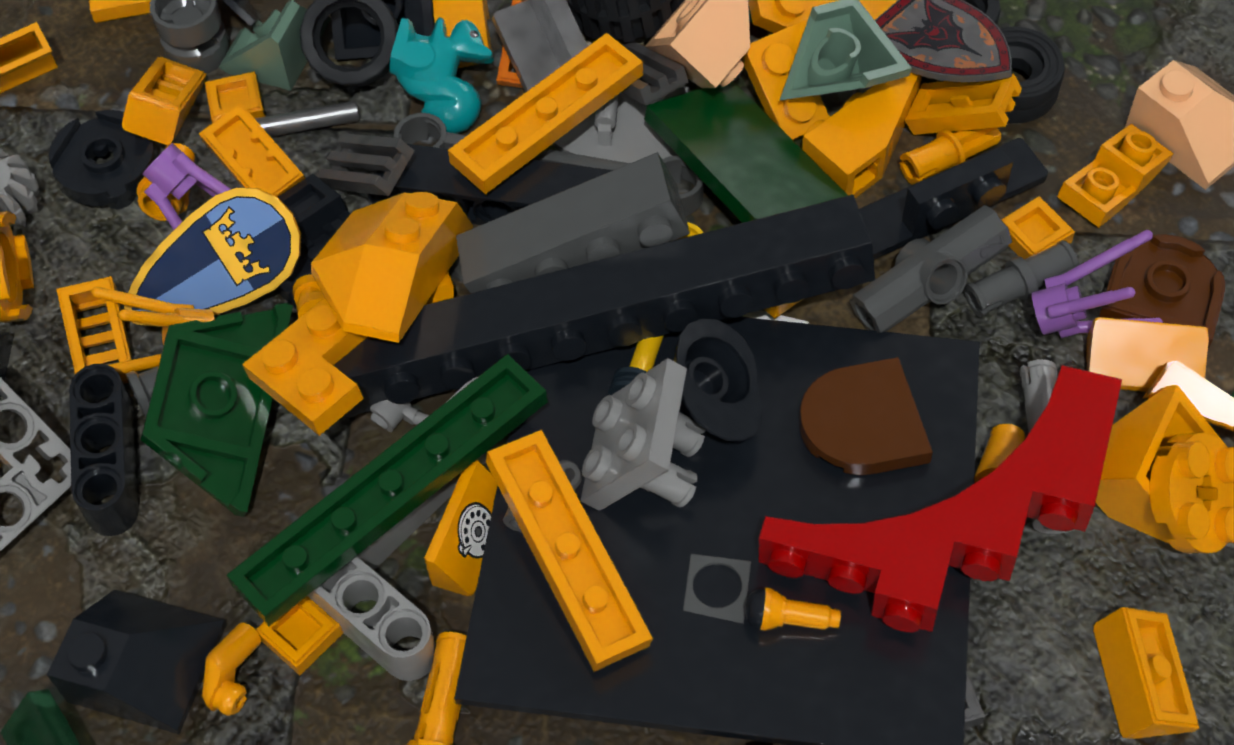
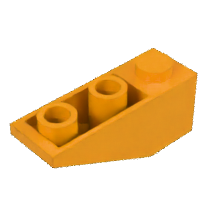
[802,72,922,198]

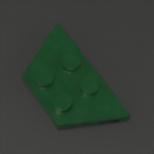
[140,303,293,517]

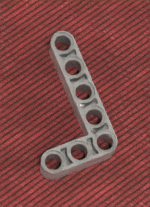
[308,377,508,681]

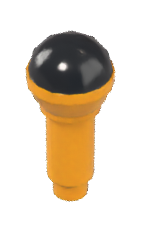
[744,587,841,631]

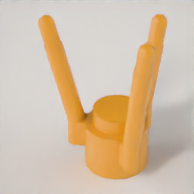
[91,287,215,375]

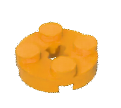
[1149,433,1234,553]

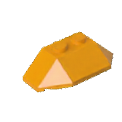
[311,192,473,343]

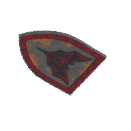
[875,0,1012,82]

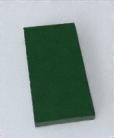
[644,81,848,223]

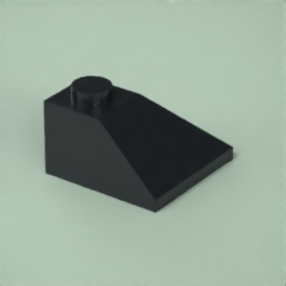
[47,589,227,734]

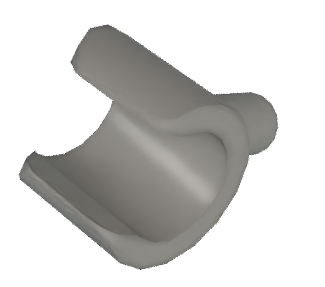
[370,400,429,432]

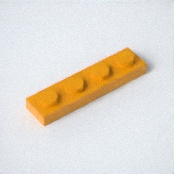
[448,33,643,194]
[486,430,653,672]

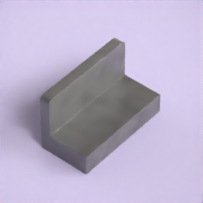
[492,0,588,92]

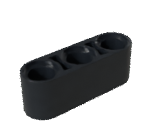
[69,364,139,536]

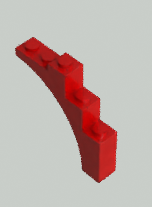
[759,365,1122,632]

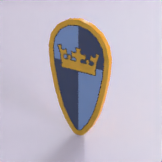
[124,188,301,327]

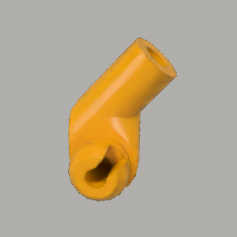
[202,622,261,716]

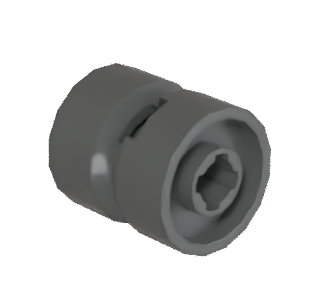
[150,0,230,74]

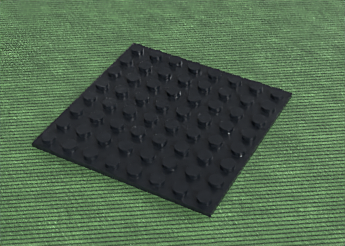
[454,317,980,745]

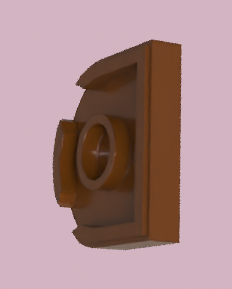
[1099,234,1225,349]
[799,357,933,475]

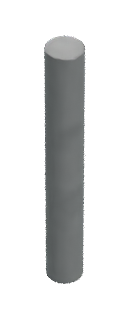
[202,101,360,148]

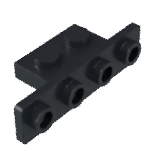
[859,138,1048,259]

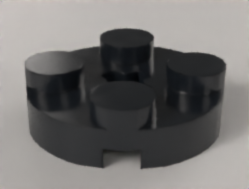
[48,110,159,210]

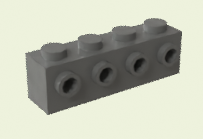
[456,152,690,293]

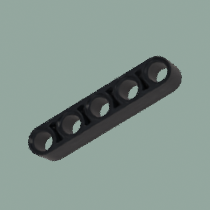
[368,144,613,225]

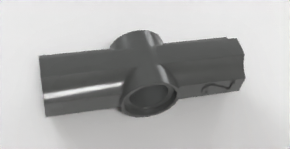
[849,205,1013,333]

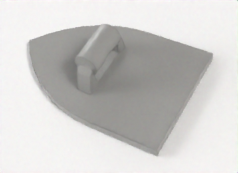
[552,85,688,163]

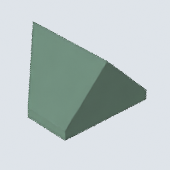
[219,0,331,91]
[780,0,912,100]

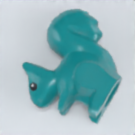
[390,18,494,134]

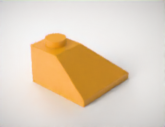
[1096,385,1226,544]

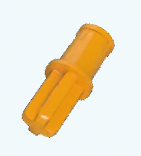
[899,128,1002,185]

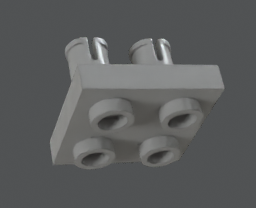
[580,358,706,511]

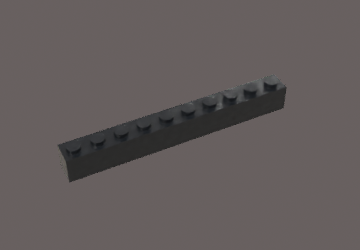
[334,195,875,419]

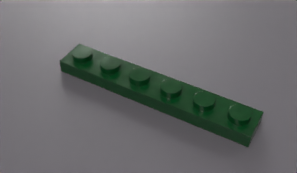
[227,354,548,626]

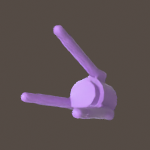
[142,143,231,230]
[1032,230,1163,338]

